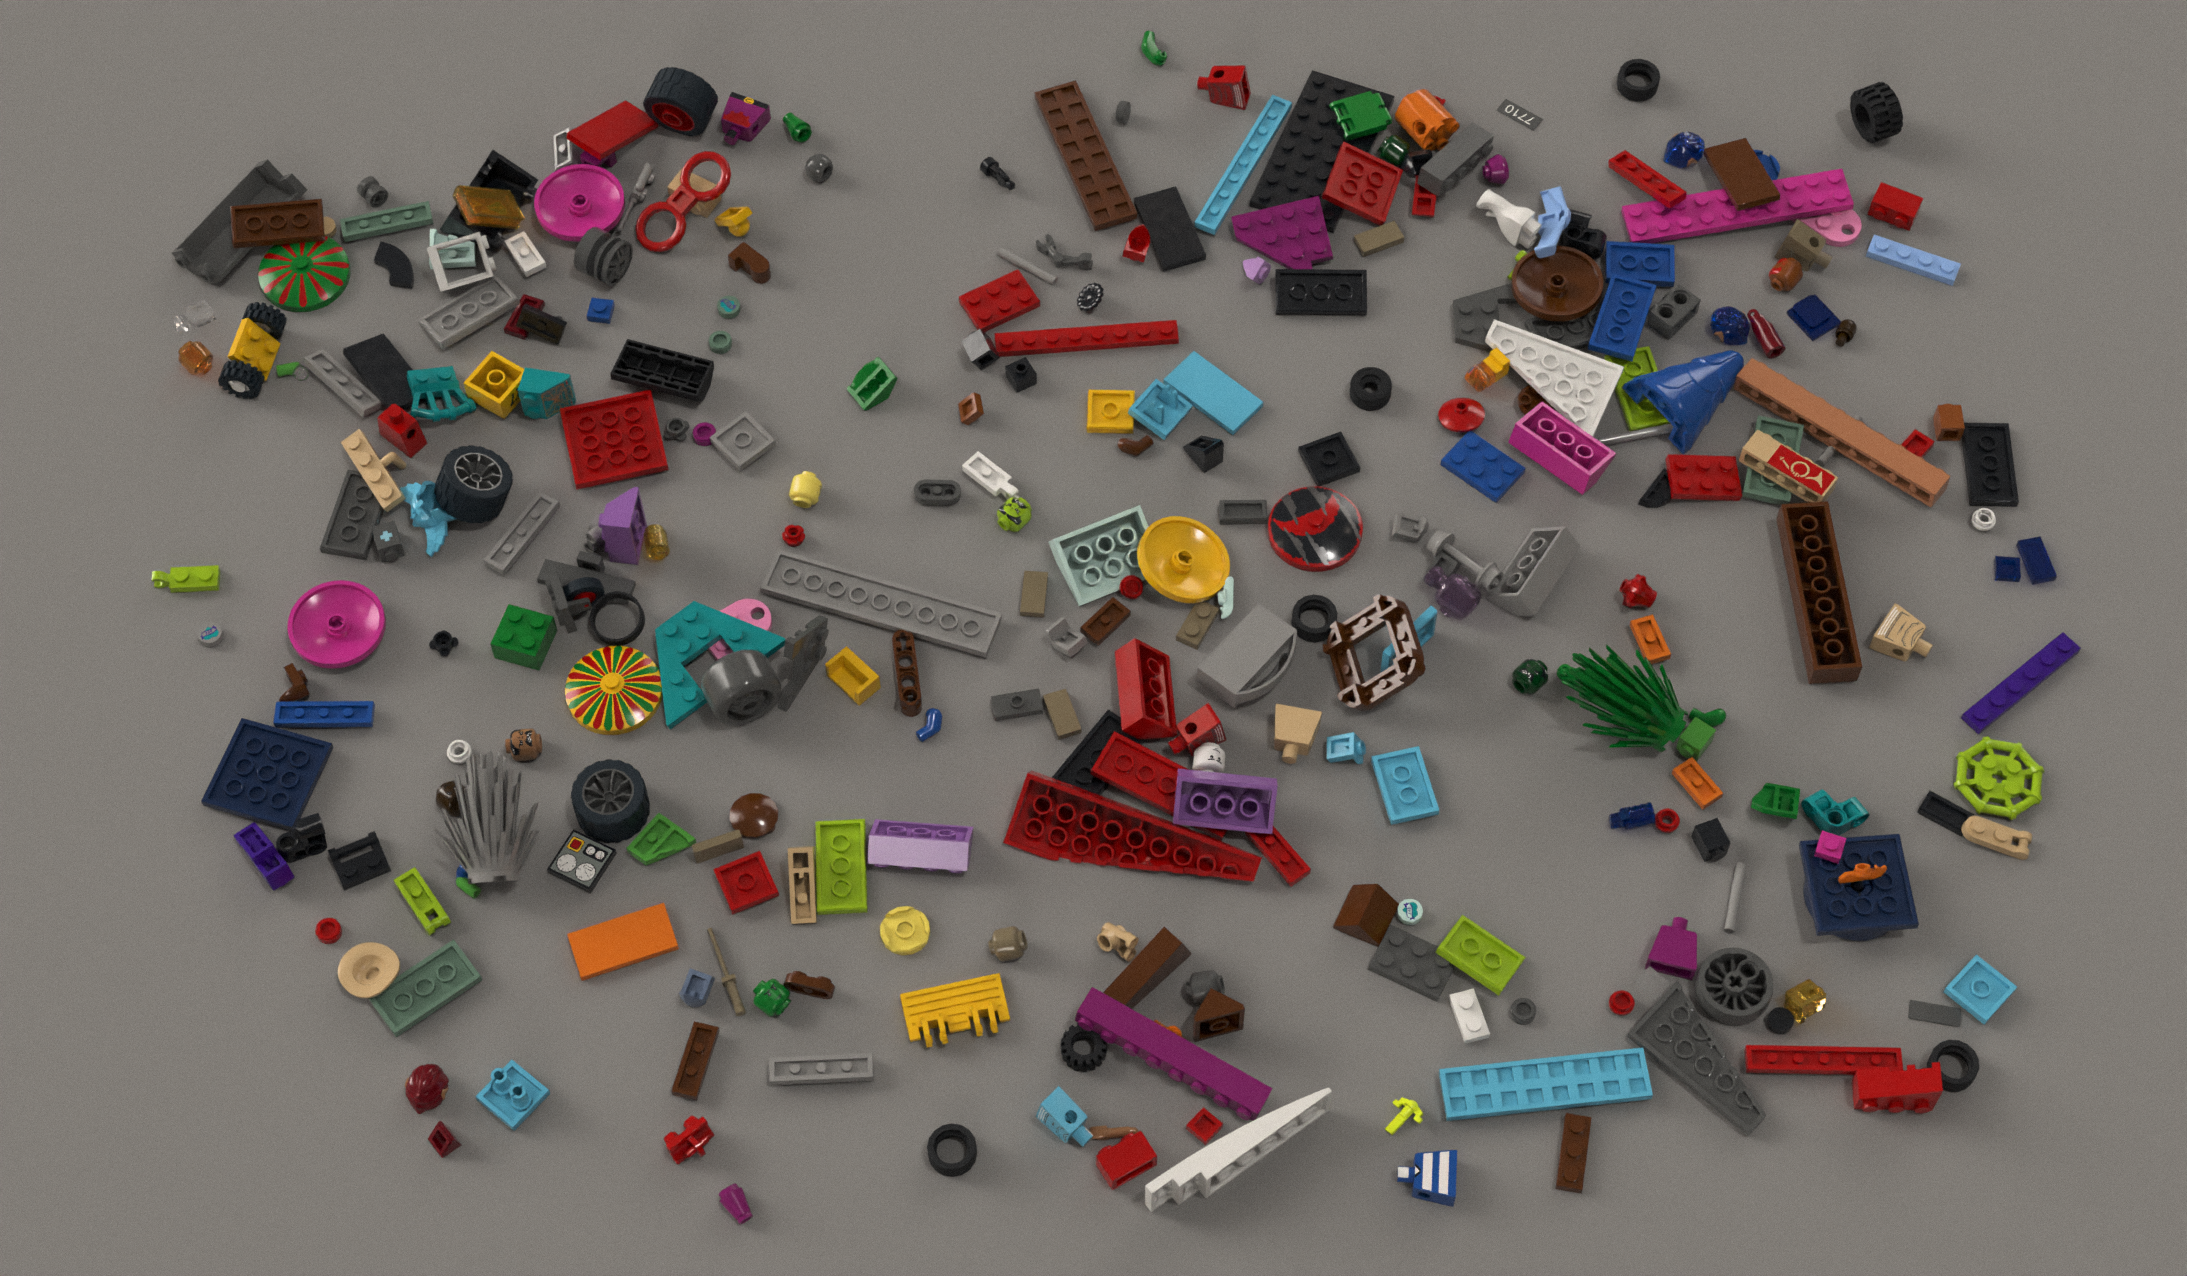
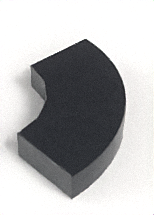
[374,241,414,289]

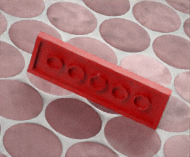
[1091,731,1228,841]

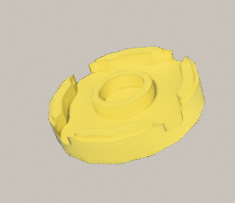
[880,906,930,955]

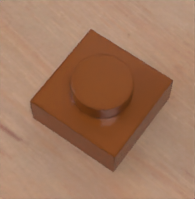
[958,392,984,425]

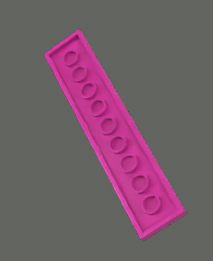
[1621,169,1854,244]

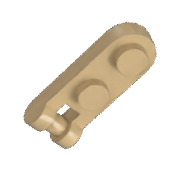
[1962,816,2032,860]

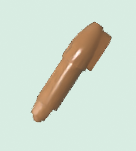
[1089,1125,1138,1140]

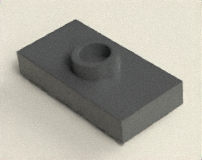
[991,688,1043,721]

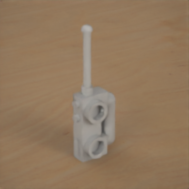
[616,161,656,232]

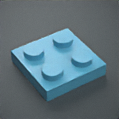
[1944,955,2017,1025]

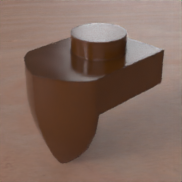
[279,663,310,702]

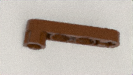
[892,630,922,717]

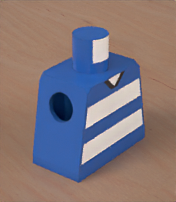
[1397,1150,1457,1207]

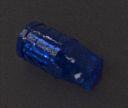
[1608,802,1656,830]

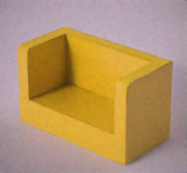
[825,646,881,706]

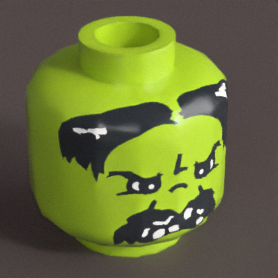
[997,497,1032,532]

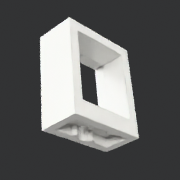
[427,232,497,292]

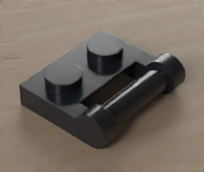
[328,831,391,891]

